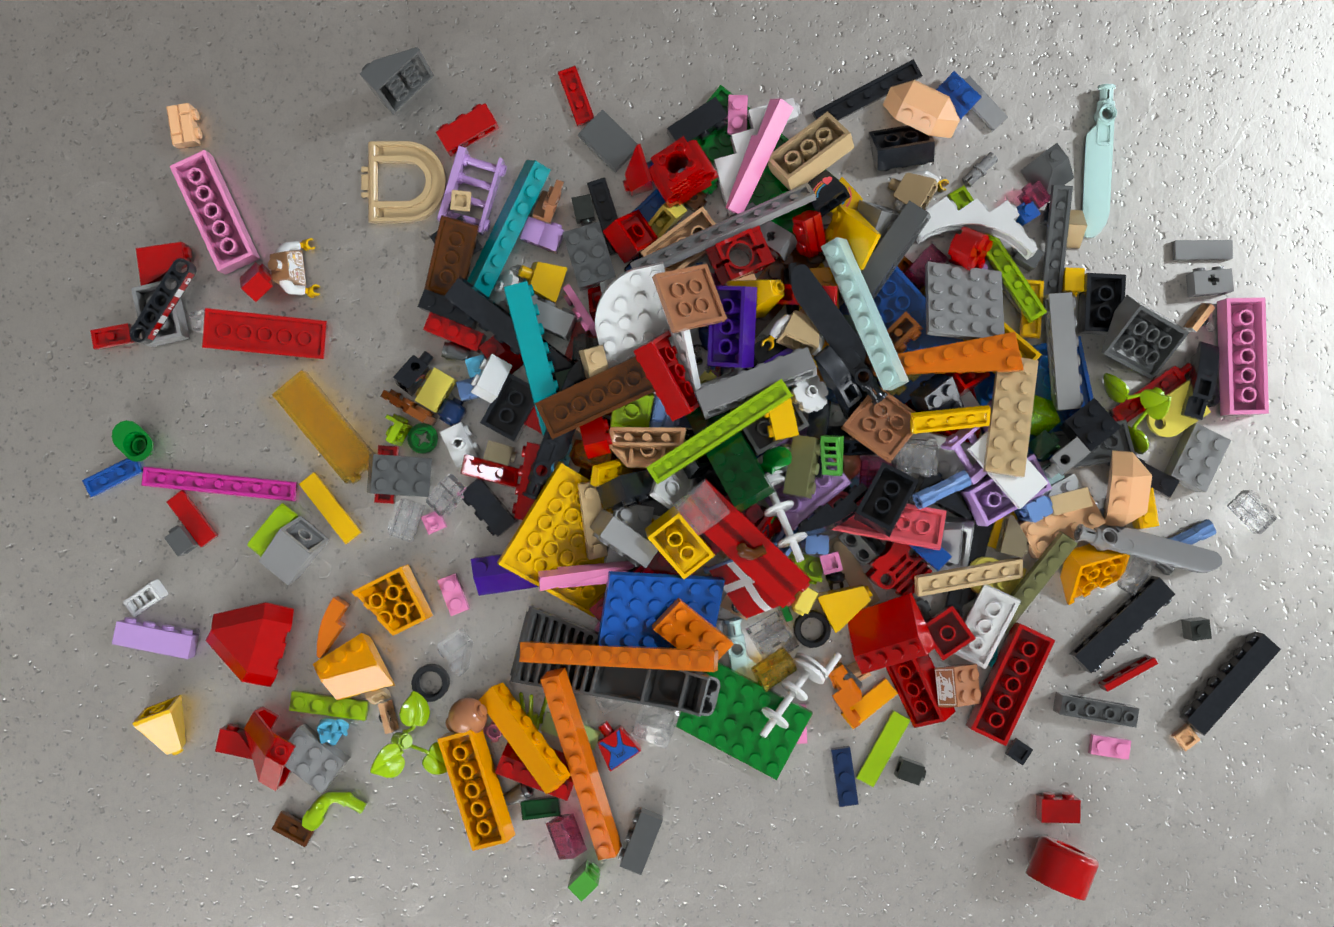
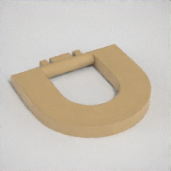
[361,141,447,223]

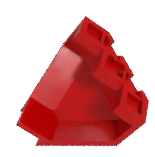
[205,602,294,687]
[244,706,296,791]

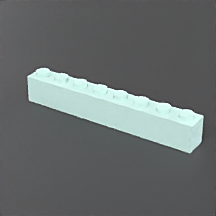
[821,237,909,390]

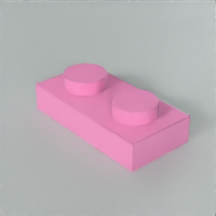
[727,95,748,135]
[437,573,470,616]
[1088,734,1131,760]

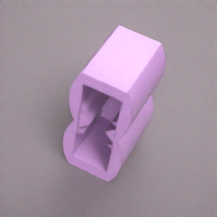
[520,216,565,254]

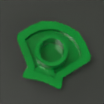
[761,446,792,475]

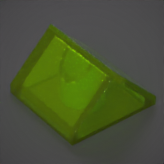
[1030,395,1061,438]

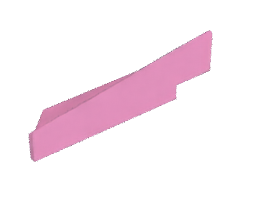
[538,561,634,591]

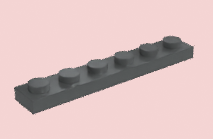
[1041,185,1073,302]

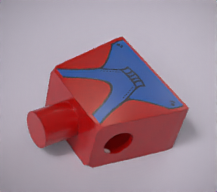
[597,721,641,772]

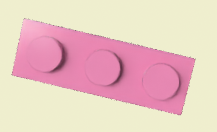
[563,284,597,336]

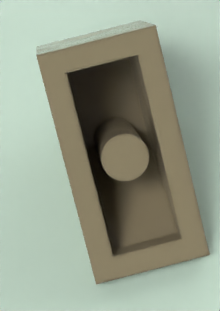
[483,440,517,466]
[995,514,1028,558]

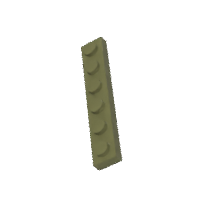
[1005,531,1078,634]

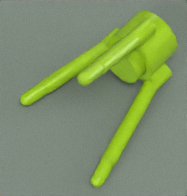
[519,692,547,729]

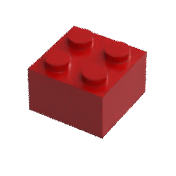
[925,604,976,660]

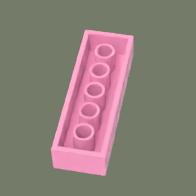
[170,150,260,275]
[1217,297,1269,416]

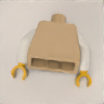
[888,170,949,211]
[761,308,825,367]

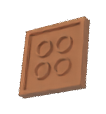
[652,264,727,333]
[841,387,916,463]

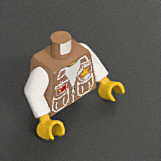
[268,238,320,298]

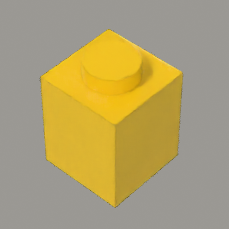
[1062,267,1085,297]

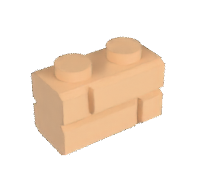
[166,103,202,149]

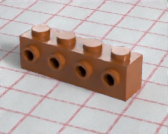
[858,312,923,380]

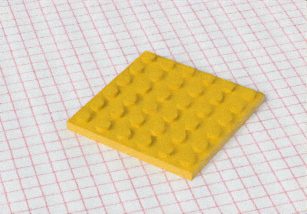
[497,462,655,618]

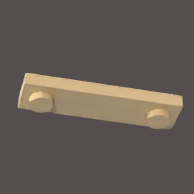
[577,481,608,560]
[829,534,880,609]

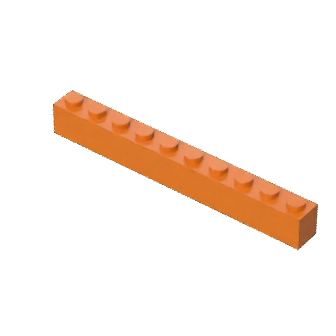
[519,641,718,672]
[540,667,622,860]

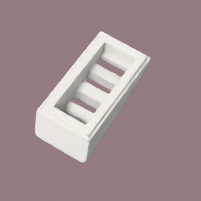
[123,579,168,617]

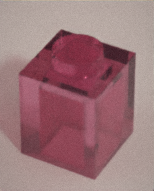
[1017,181,1050,209]

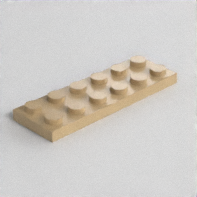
[983,358,1039,478]

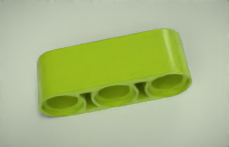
[247,503,298,557]

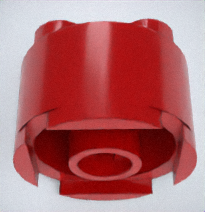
[948,227,993,271]

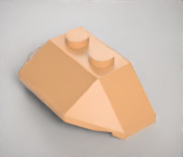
[883,80,960,138]
[609,427,686,469]
[1103,450,1152,527]

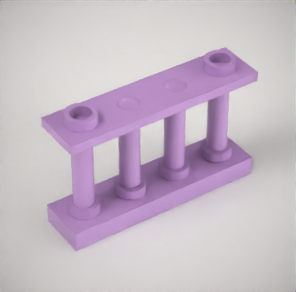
[437,146,507,236]
[941,400,992,485]

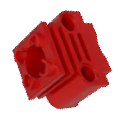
[649,136,719,208]
[705,226,775,286]
[865,541,932,596]

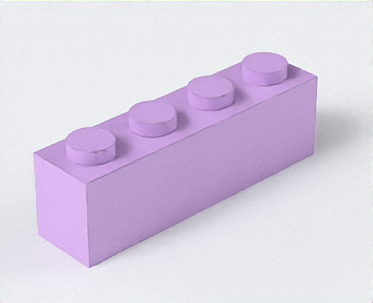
[112,617,199,659]

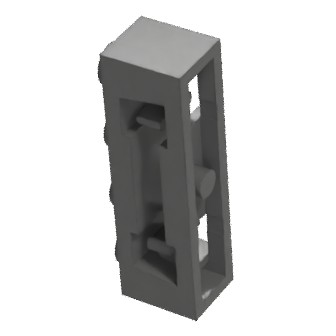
[1053,692,1139,728]

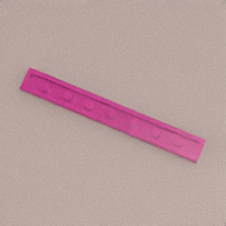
[141,467,298,501]

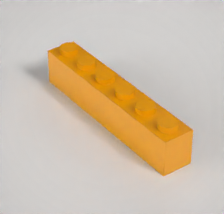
[478,682,571,794]

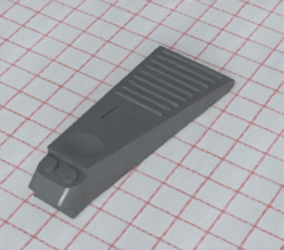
[510,606,720,717]

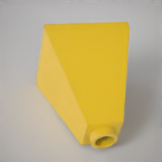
[727,279,784,318]
[817,585,873,633]
[132,695,186,755]

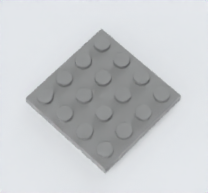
[925,262,1005,340]

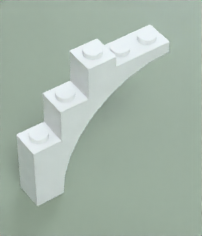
[916,196,1038,260]

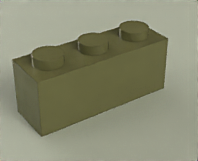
[783,435,821,499]

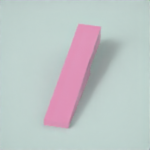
[726,98,793,215]

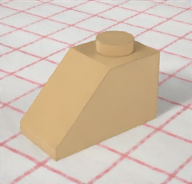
[579,345,608,379]

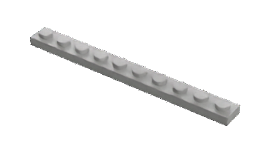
[630,183,816,269]

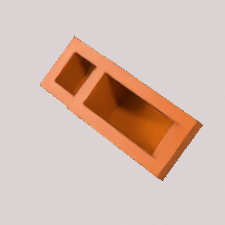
[317,596,351,659]

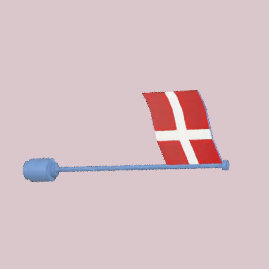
[703,538,784,618]

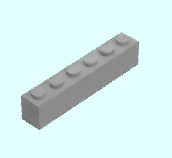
[1043,292,1083,411]
[695,347,817,420]

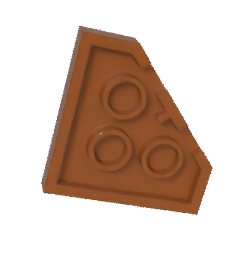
[380,389,437,426]

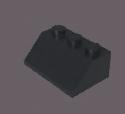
[869,125,935,171]

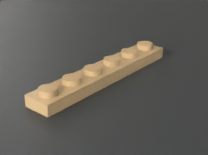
[914,557,1023,597]

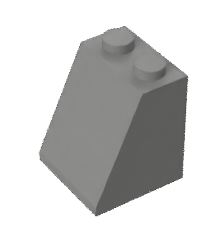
[858,200,899,254]
[259,516,329,585]

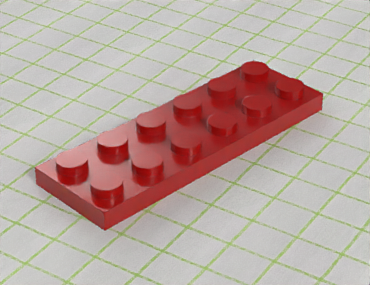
[202,308,327,359]

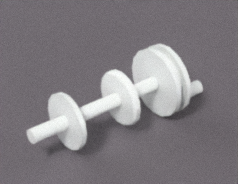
[764,470,808,562]
[759,652,842,738]

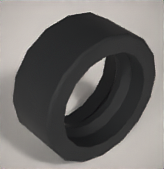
[793,610,831,648]
[411,664,450,702]

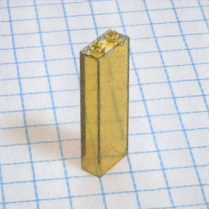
[272,370,375,484]

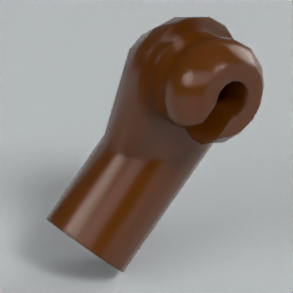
[736,543,767,560]

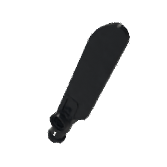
[791,264,888,405]
[522,359,586,500]
[942,510,993,618]

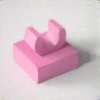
[421,509,447,535]
[819,551,843,575]

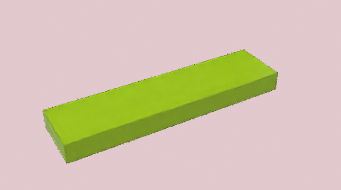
[856,710,911,787]

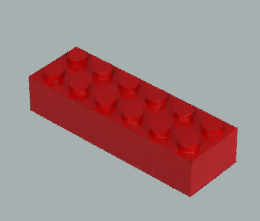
[966,622,1055,746]

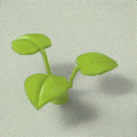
[1103,373,1171,455]
[370,691,447,778]

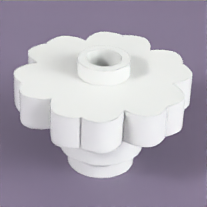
[489,270,519,308]
[790,375,828,413]

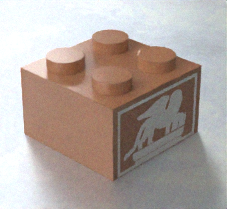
[935,664,981,707]

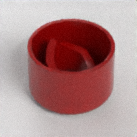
[1025,835,1099,901]

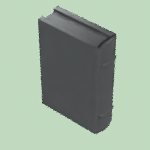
[578,109,638,173]

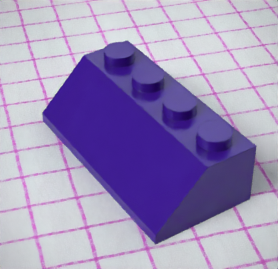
[707,286,757,368]
[471,554,538,596]

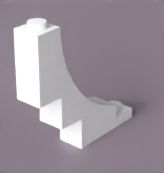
[714,98,800,218]

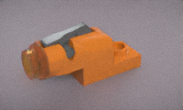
[824,661,862,729]

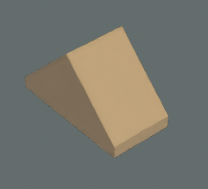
[1067,210,1087,249]

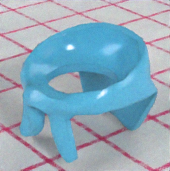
[317,718,350,746]

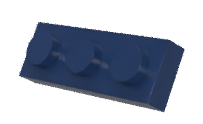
[830,746,859,807]

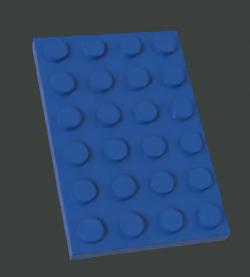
[597,571,725,648]

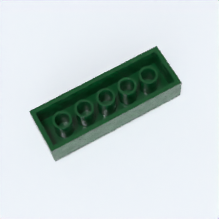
[685,401,775,512]

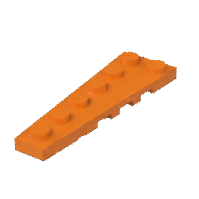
[898,332,1024,374]

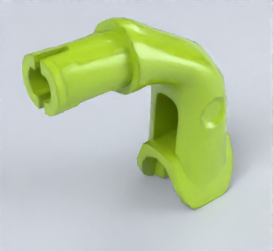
[302,792,367,831]

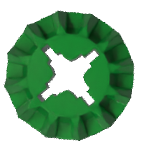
[407,423,439,454]

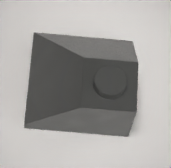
[1020,143,1074,201]

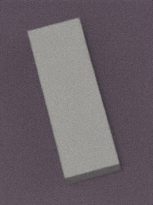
[965,75,1008,132]
[1173,240,1233,260]

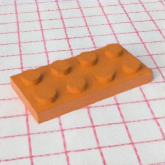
[652,598,734,660]

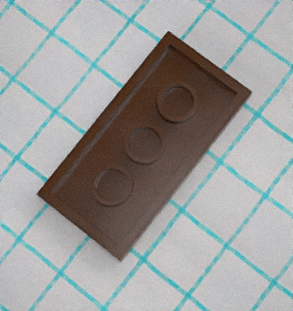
[424,215,480,296]

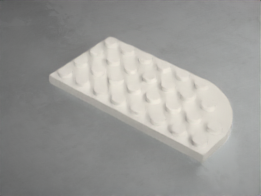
[595,262,673,407]

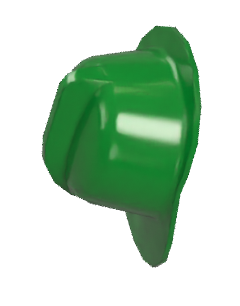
[111,420,154,462]

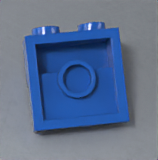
[936,71,982,120]

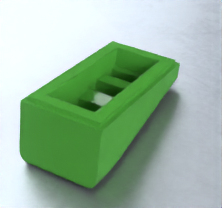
[821,435,844,476]

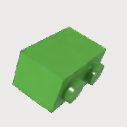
[568,860,600,902]

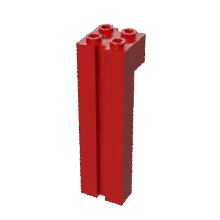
[678,479,811,608]

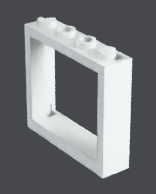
[669,326,737,396]

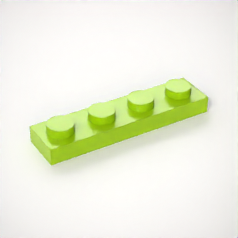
[289,690,369,721]

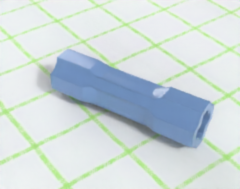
[912,470,972,509]
[1167,519,1216,545]

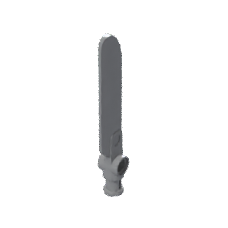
[1074,524,1222,573]

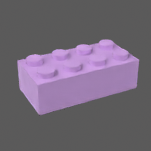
[960,454,1052,526]

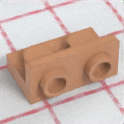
[532,180,564,223]

